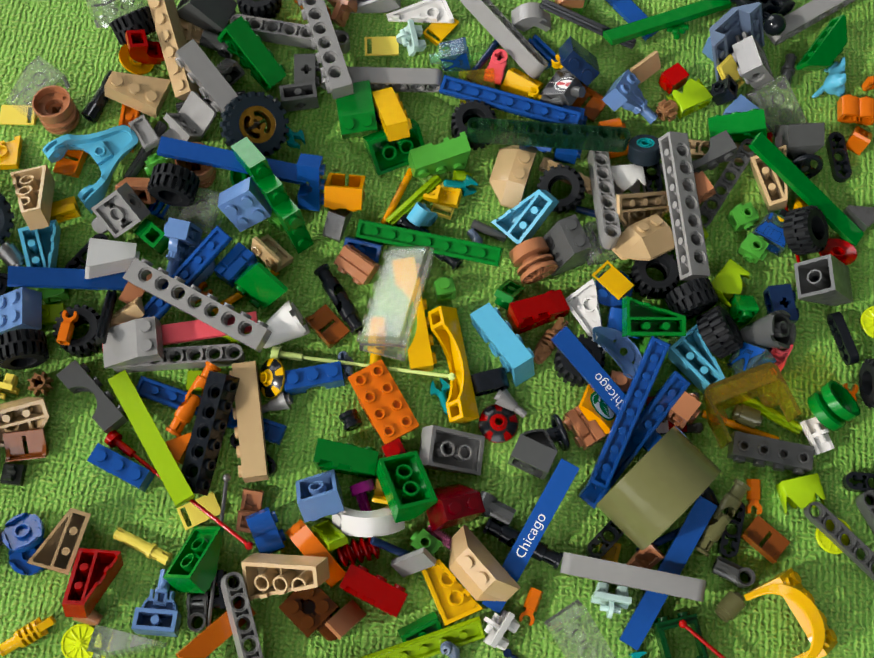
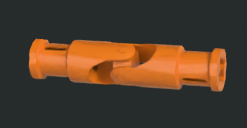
[165,361,222,437]

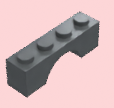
[660,130,737,177]
[56,360,129,434]

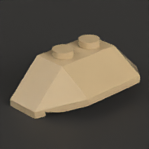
[489,142,538,209]
[616,191,669,230]
[611,214,675,261]
[0,397,50,448]
[449,525,521,601]

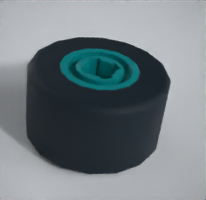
[628,134,661,166]

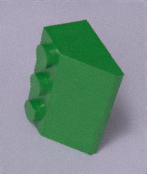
[363,119,425,176]
[376,451,438,523]

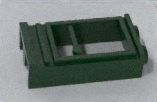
[652,611,709,658]

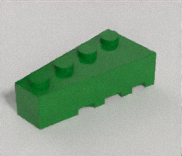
[217,16,287,92]

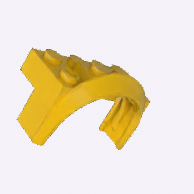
[744,567,838,658]

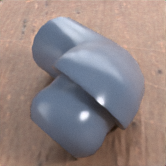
[466,228,483,244]
[337,351,354,379]
[440,641,460,658]

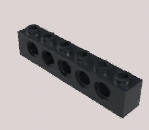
[181,371,240,496]

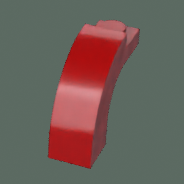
[125,29,165,65]

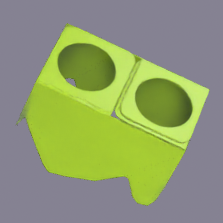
[666,78,713,119]
[711,259,751,307]
[775,473,826,514]

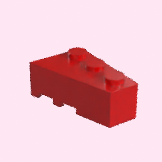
[507,289,570,335]
[62,548,124,618]
[339,564,408,618]

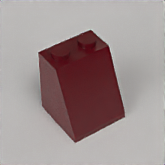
[426,483,486,532]

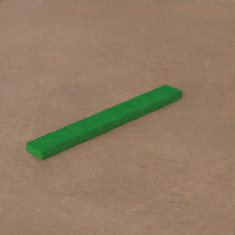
[603,0,731,46]
[749,132,864,247]
[356,219,504,267]

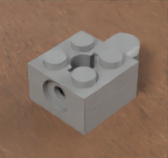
[732,31,774,89]
[91,182,151,239]

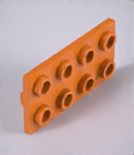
[348,359,419,445]

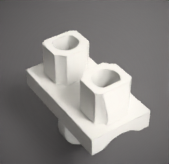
[800,417,835,456]
[483,609,520,650]

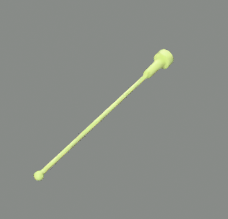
[270,346,456,381]

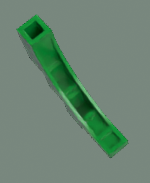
[231,137,314,254]

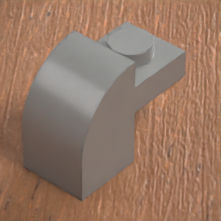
[511,2,551,32]

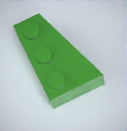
[408,131,471,178]

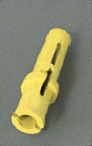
[113,527,173,566]

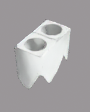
[611,164,646,194]

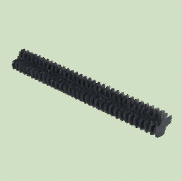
[94,290,117,345]

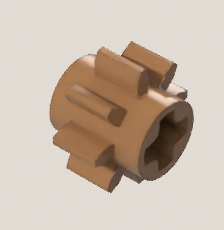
[656,99,678,122]
[28,372,54,397]

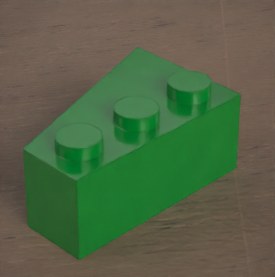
[708,109,767,145]
[622,296,686,337]
[313,438,380,479]

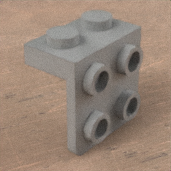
[163,91,217,142]

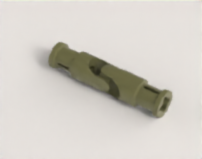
[694,478,751,557]

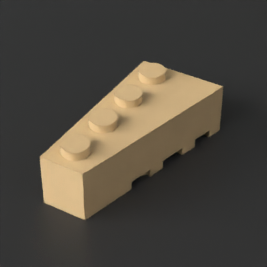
[10,165,55,231]
[241,553,330,601]

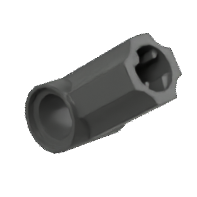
[200,30,233,58]
[480,491,516,526]
[711,556,756,588]

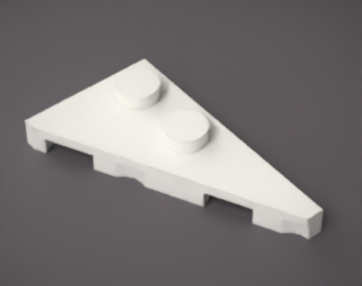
[386,0,455,24]
[565,279,607,354]

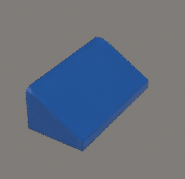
[344,236,383,263]

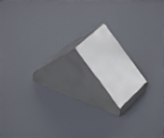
[843,205,874,232]
[323,208,353,242]

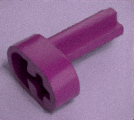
[349,479,376,511]

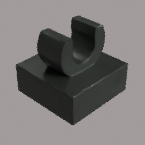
[0,463,27,486]

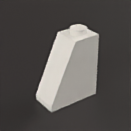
[85,238,140,279]

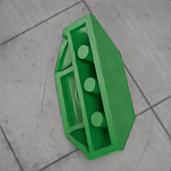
[795,14,848,71]

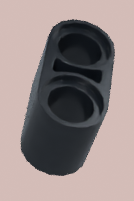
[471,368,510,396]

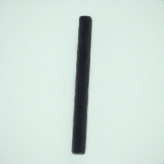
[540,0,636,49]

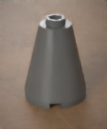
[740,310,796,349]

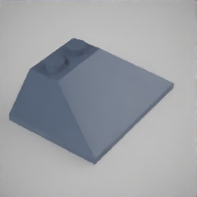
[709,2,765,82]

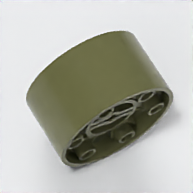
[596,426,721,551]

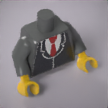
[528,54,586,107]

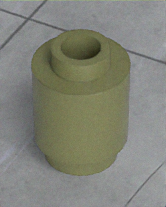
[731,404,763,429]
[714,591,746,623]

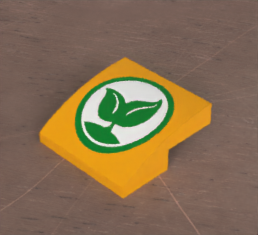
[578,384,616,434]

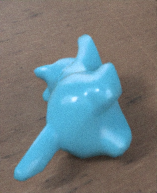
[812,57,846,98]

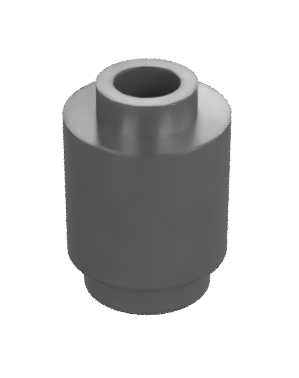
[0,241,25,266]

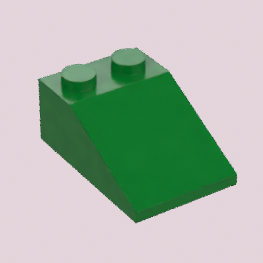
[336,80,378,139]
[233,262,288,309]
[163,526,224,594]

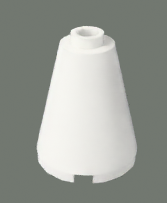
[263,300,310,349]

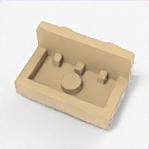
[250,234,293,273]

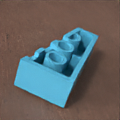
[470,303,535,387]

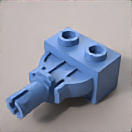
[602,69,658,124]
[164,217,203,277]
[131,569,182,637]

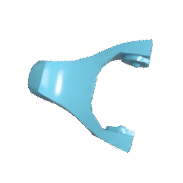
[42,125,138,214]

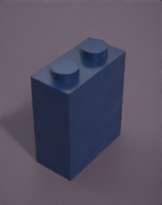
[559,36,600,86]

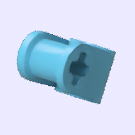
[406,202,438,227]

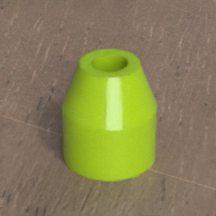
[453,170,472,181]

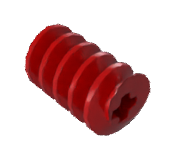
[337,537,380,567]

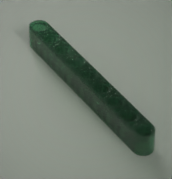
[466,117,631,152]

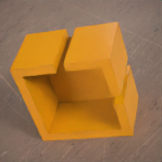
[324,173,366,212]

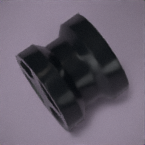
[339,409,363,432]

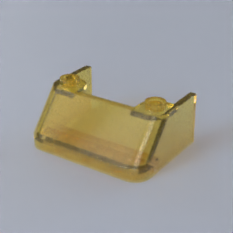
[704,362,802,449]

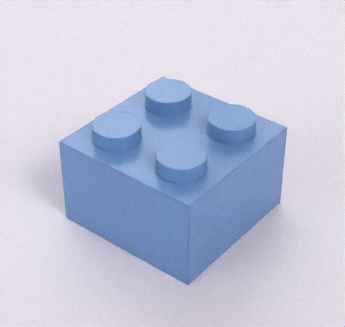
[218,177,272,232]
[0,287,42,335]
[296,469,344,523]

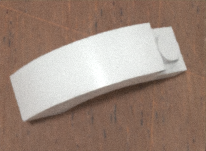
[332,505,405,537]

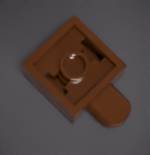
[278,587,340,641]

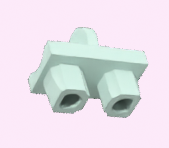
[396,19,426,57]
[591,582,632,619]

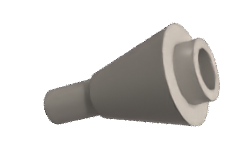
[494,388,528,418]
[262,391,293,413]

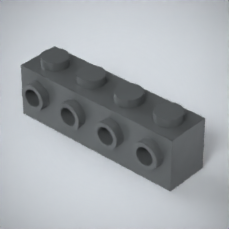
[727,431,814,475]

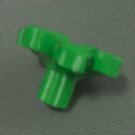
[666,23,689,40]

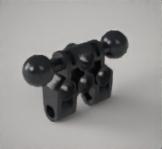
[730,0,795,36]

